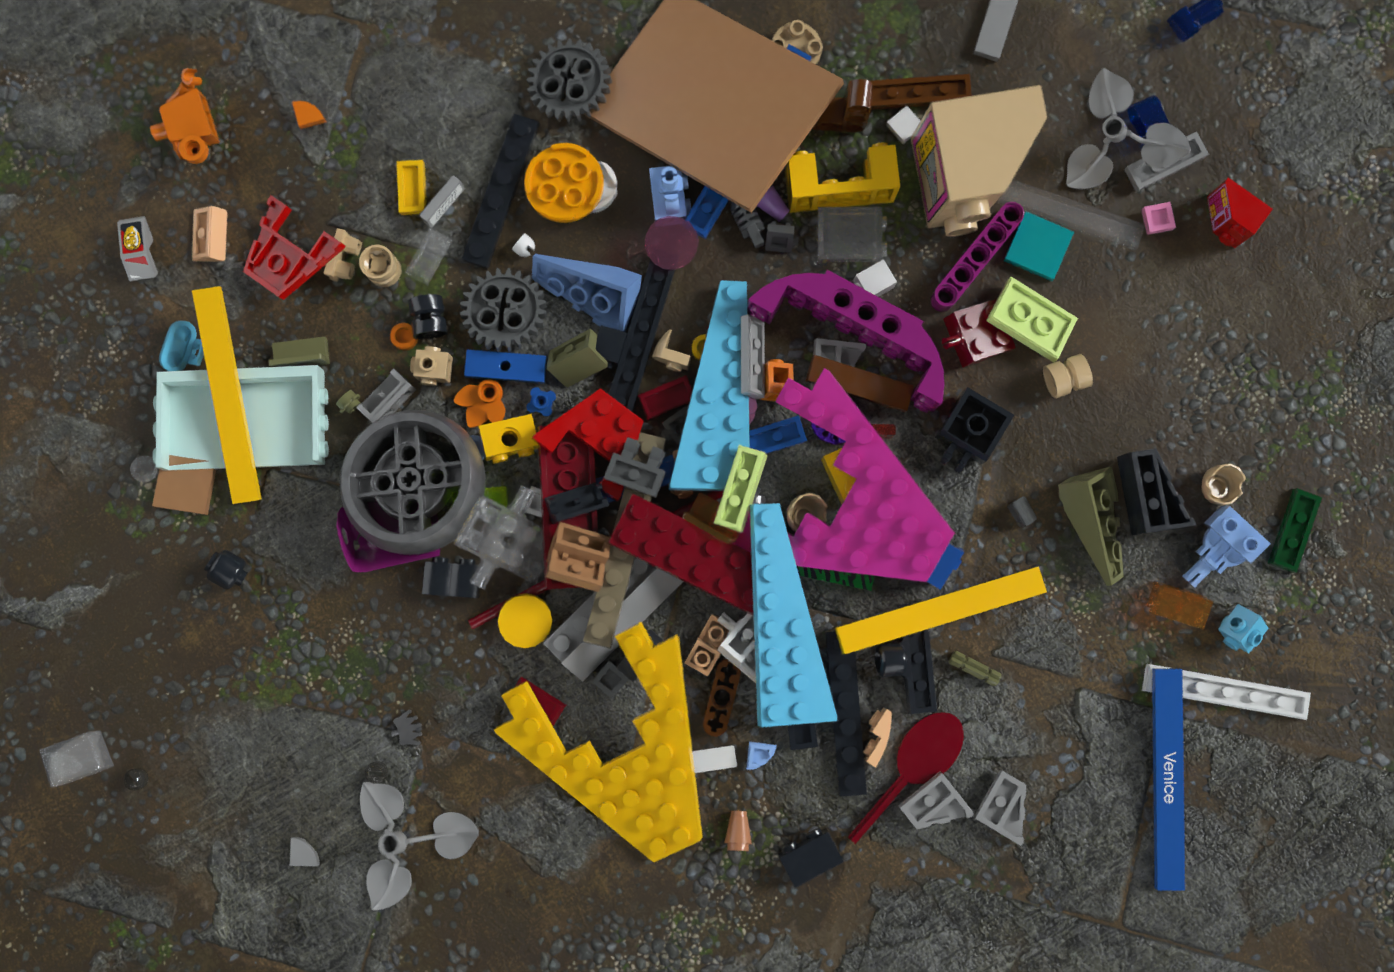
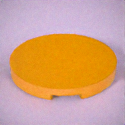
[524,143,604,223]

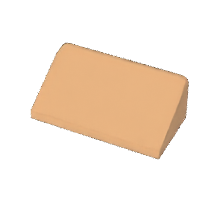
[192,206,227,262]

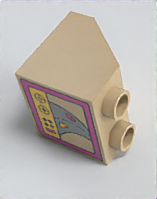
[911,85,1047,237]

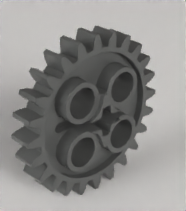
[527,38,612,123]
[460,268,547,352]

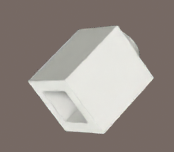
[853,259,897,297]

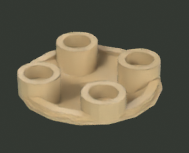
[772,20,823,64]

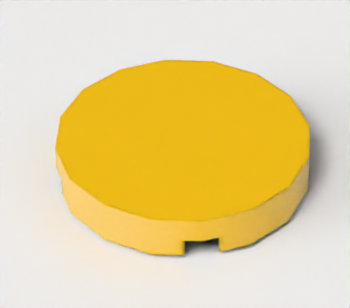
[498,593,552,648]

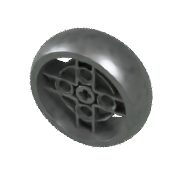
[340,410,486,555]

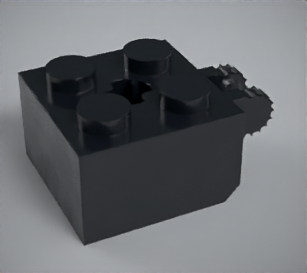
[935,387,1014,473]

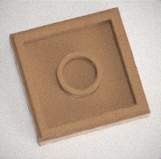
[152,455,216,515]

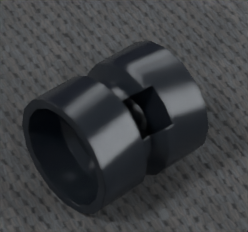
[408,294,447,339]

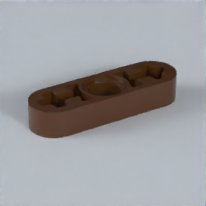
[703,659,741,737]

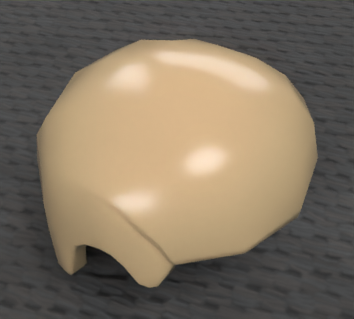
[1202,464,1246,506]
[786,493,828,533]

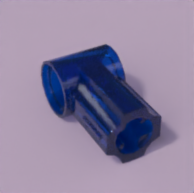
[1167,0,1224,43]

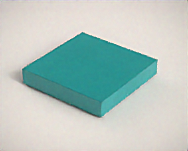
[1004,211,1074,281]

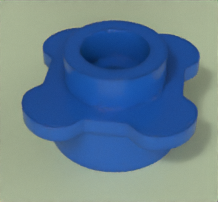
[526,387,556,417]

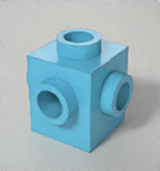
[1218,604,1269,654]

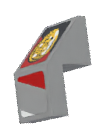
[117,216,158,281]

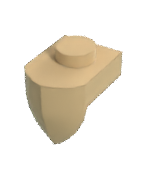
[652,330,691,372]

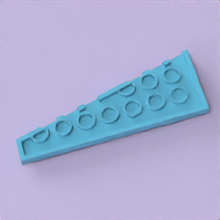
[669,281,750,491]

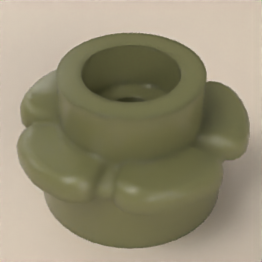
[336,390,361,414]

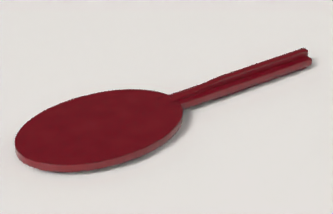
[848,712,964,844]

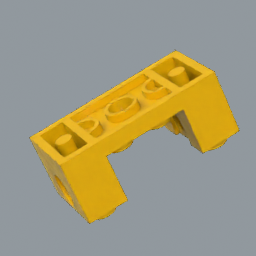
[785,142,900,213]

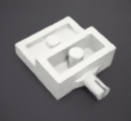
[717,612,756,683]

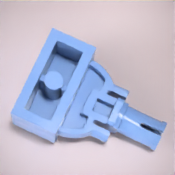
[649,166,691,227]
[1182,505,1271,588]

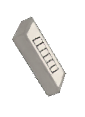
[420,175,465,228]

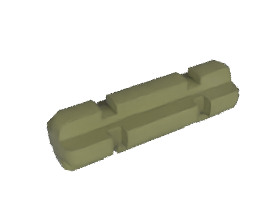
[949,651,1001,686]

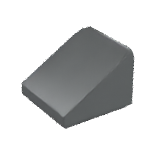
[1007,496,1037,528]

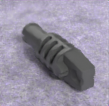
[730,201,765,249]

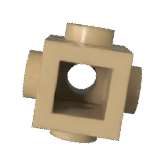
[410,346,453,386]

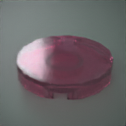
[645,216,699,270]

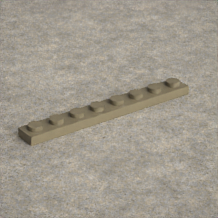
[583,432,667,649]

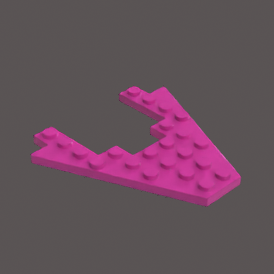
[711,368,955,582]

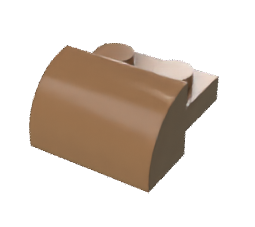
[546,522,610,592]

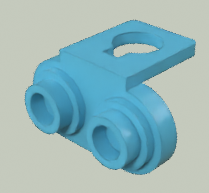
[159,320,204,371]

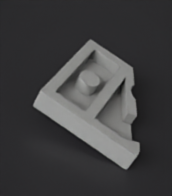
[974,770,1026,846]

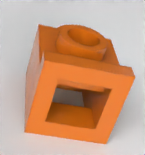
[759,359,794,401]

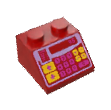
[1207,177,1273,248]

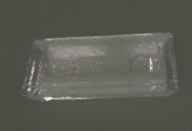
[404,227,453,285]

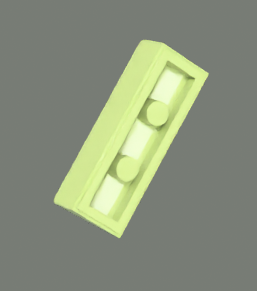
[714,445,767,533]

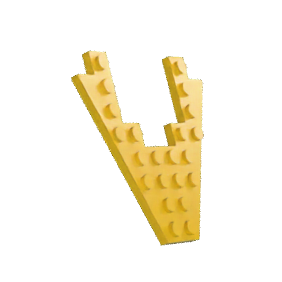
[494,622,702,863]

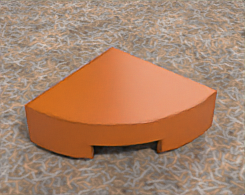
[292,101,326,129]

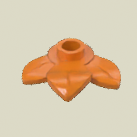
[454,379,506,428]

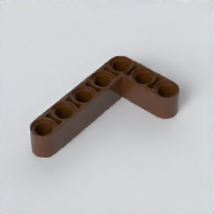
[812,79,873,132]

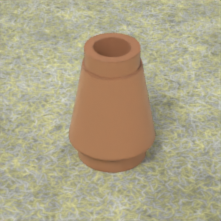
[724,811,752,851]

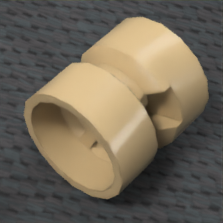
[359,245,401,287]
[1043,354,1093,398]

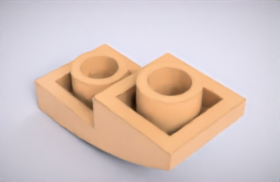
[685,614,729,676]
[863,708,891,768]

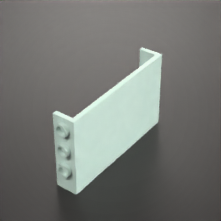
[153,365,329,471]

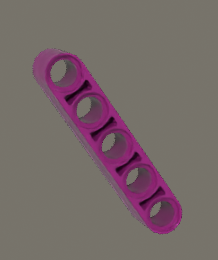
[931,202,1024,312]

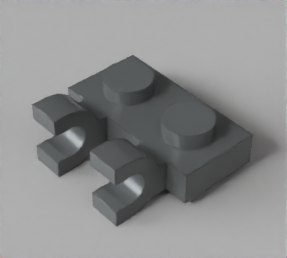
[604,437,666,498]

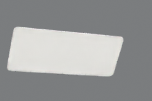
[692,745,737,773]

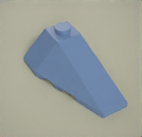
[532,254,642,332]

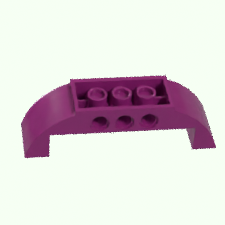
[747,270,944,413]

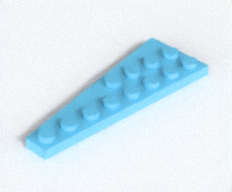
[750,504,837,727]

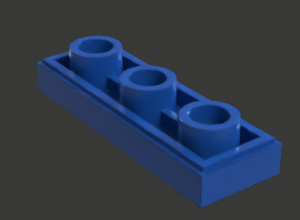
[464,350,547,384]

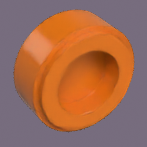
[390,323,418,351]

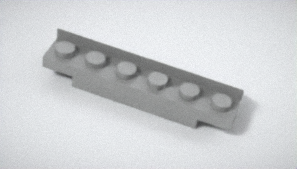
[543,557,684,682]

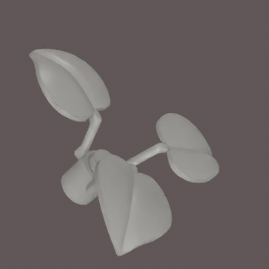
[1066,68,1191,189]
[360,782,479,910]

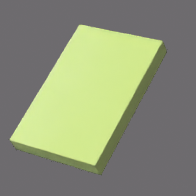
[986,277,1078,363]

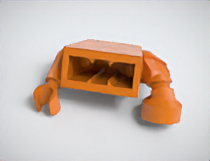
[150,68,220,164]

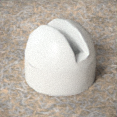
[512,233,535,257]

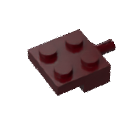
[942,299,1016,368]

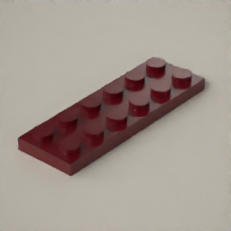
[538,426,598,589]
[608,494,754,616]

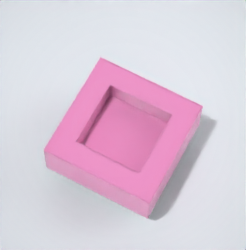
[1141,202,1176,235]

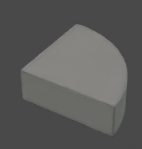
[290,837,320,866]

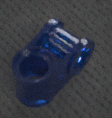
[1127,95,1171,146]

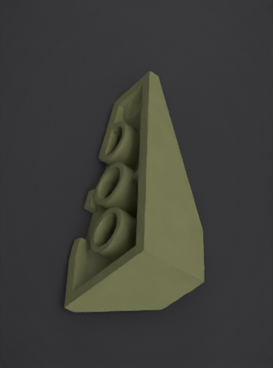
[1058,467,1124,586]

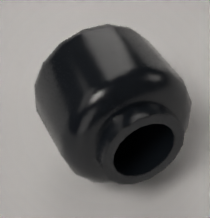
[204,550,248,590]

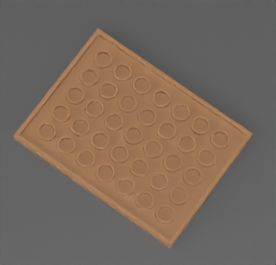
[584,0,844,213]

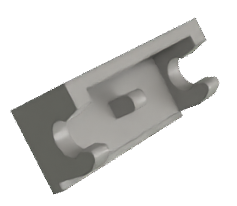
[356,369,416,423]

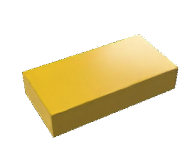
[397,160,427,215]

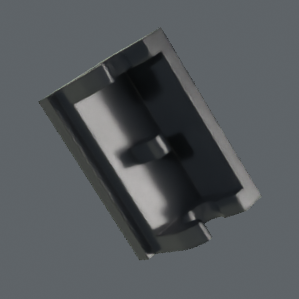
[544,482,609,524]

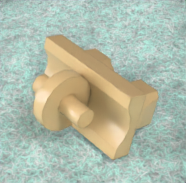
[324,228,362,282]

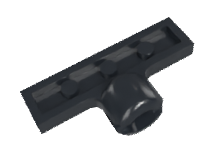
[875,603,937,714]

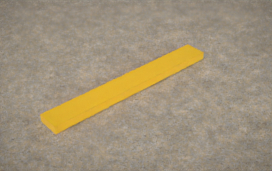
[192,286,262,504]
[835,566,1047,654]

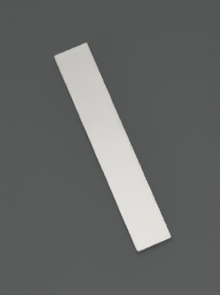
[1142,664,1311,720]

